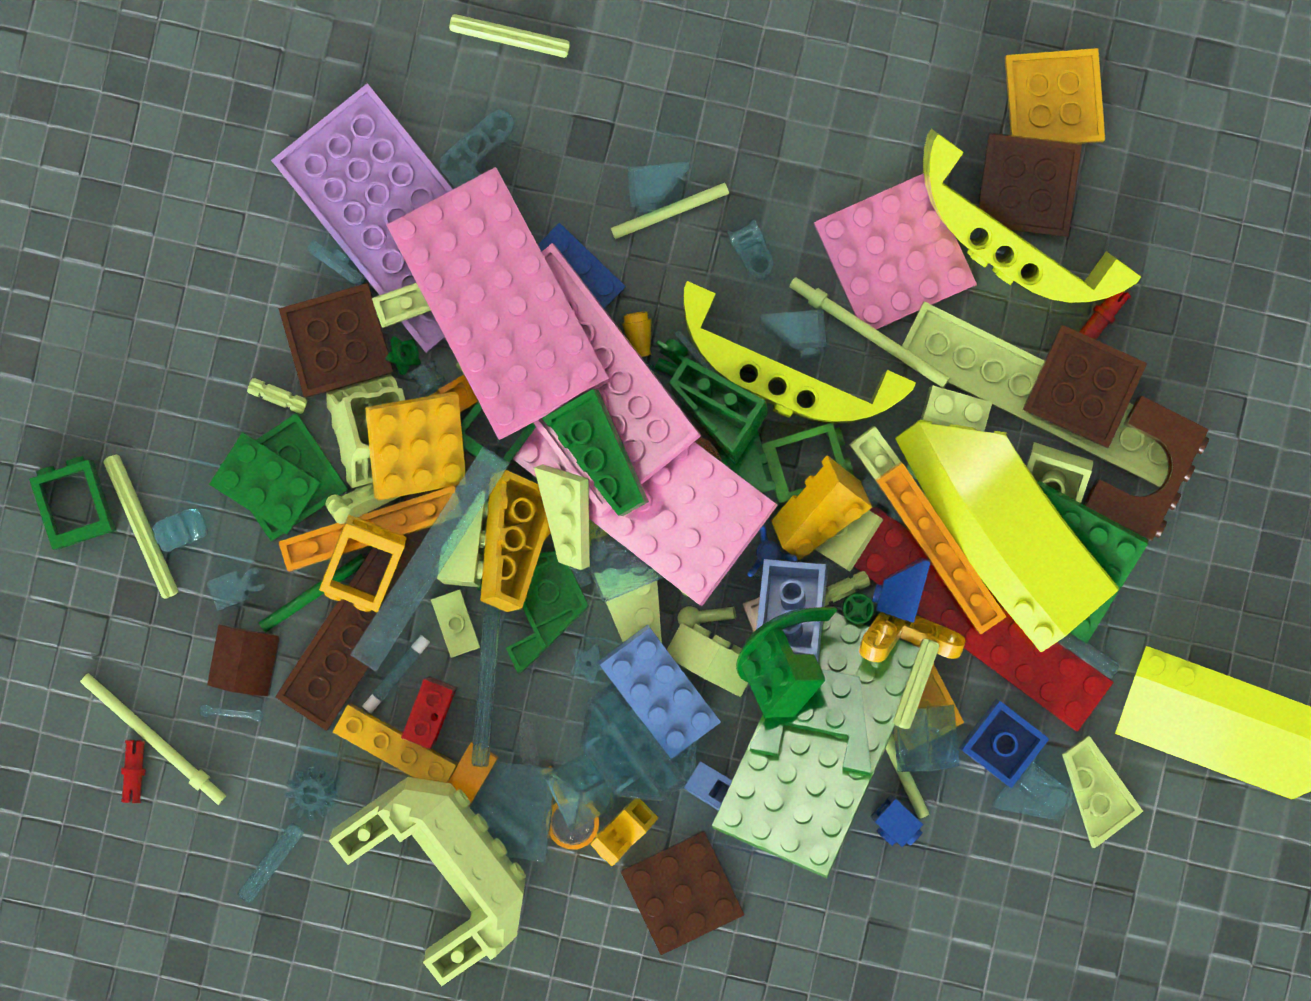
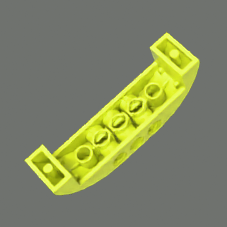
[923,128,1141,303]
[683,281,916,424]

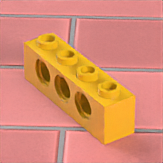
[333,703,458,783]

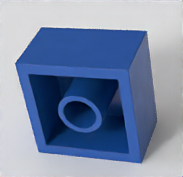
[959,699,1049,788]

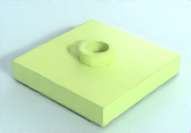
[815,510,883,571]

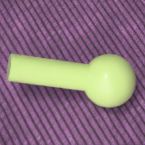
[677,606,736,629]

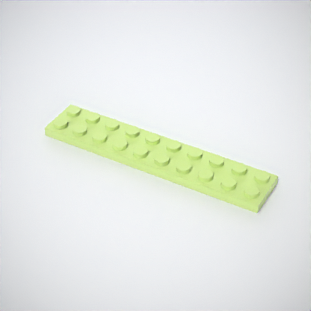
[902,301,1168,487]

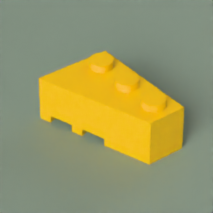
[771,455,872,560]

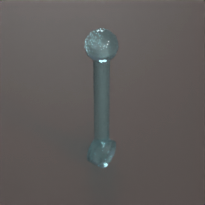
[199,705,264,722]

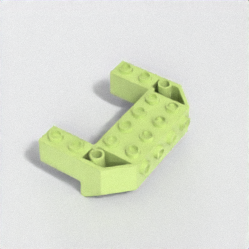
[329,777,526,986]

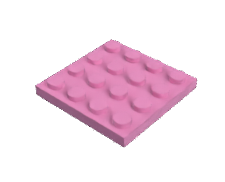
[813,173,977,330]

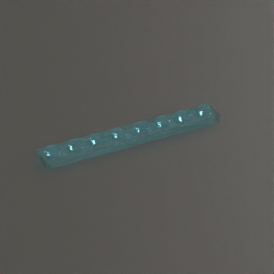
[350,446,510,671]

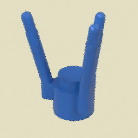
[747,524,797,577]

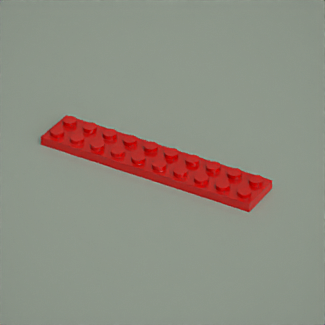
[854,502,1114,732]

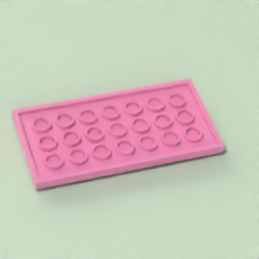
[387,167,610,440]
[533,243,702,515]
[513,427,778,606]

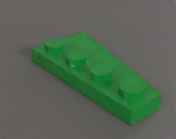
[542,389,649,516]

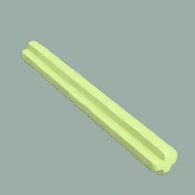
[103,454,178,598]

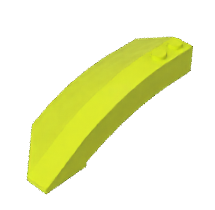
[895,420,1119,652]
[1115,646,1311,799]

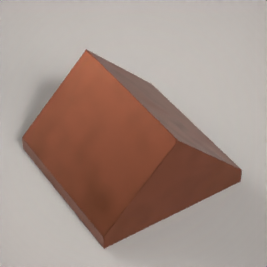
[207,625,280,697]

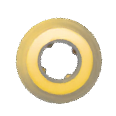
[621,311,652,357]

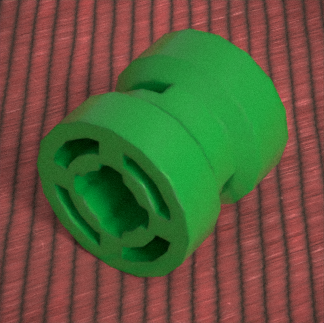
[842,593,874,624]

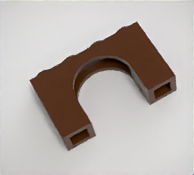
[1083,396,1209,541]

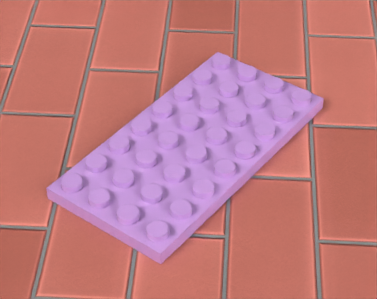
[271,83,453,353]

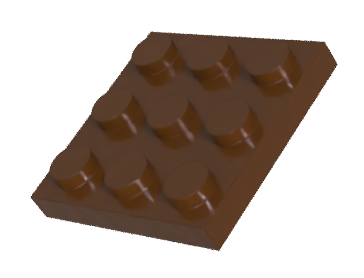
[978,133,1082,237]
[278,283,394,398]
[1022,325,1147,448]
[621,831,744,955]

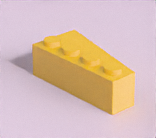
[480,470,549,612]

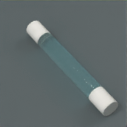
[362,635,430,714]

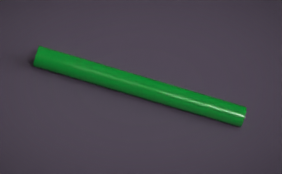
[259,554,365,633]

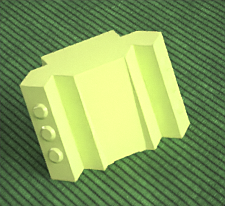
[326,374,405,488]

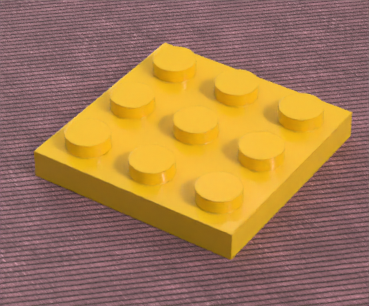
[1005,48,1105,144]
[365,392,467,501]

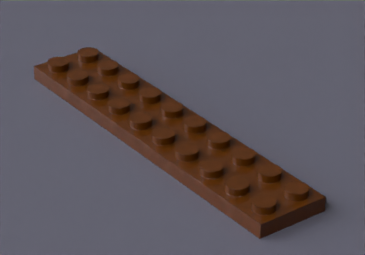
[275,451,497,731]

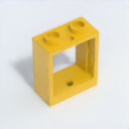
[319,514,407,612]

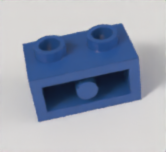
[870,794,924,847]

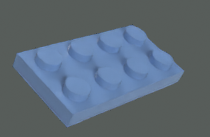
[598,625,721,759]

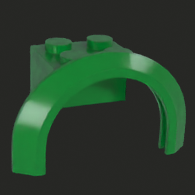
[736,607,838,718]

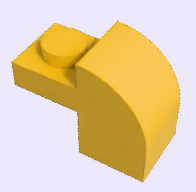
[590,796,659,866]

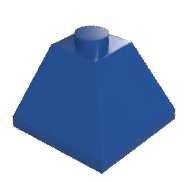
[872,557,931,623]

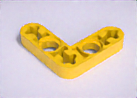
[859,612,966,662]

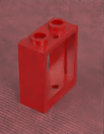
[401,676,458,749]

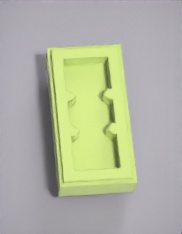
[431,589,481,658]

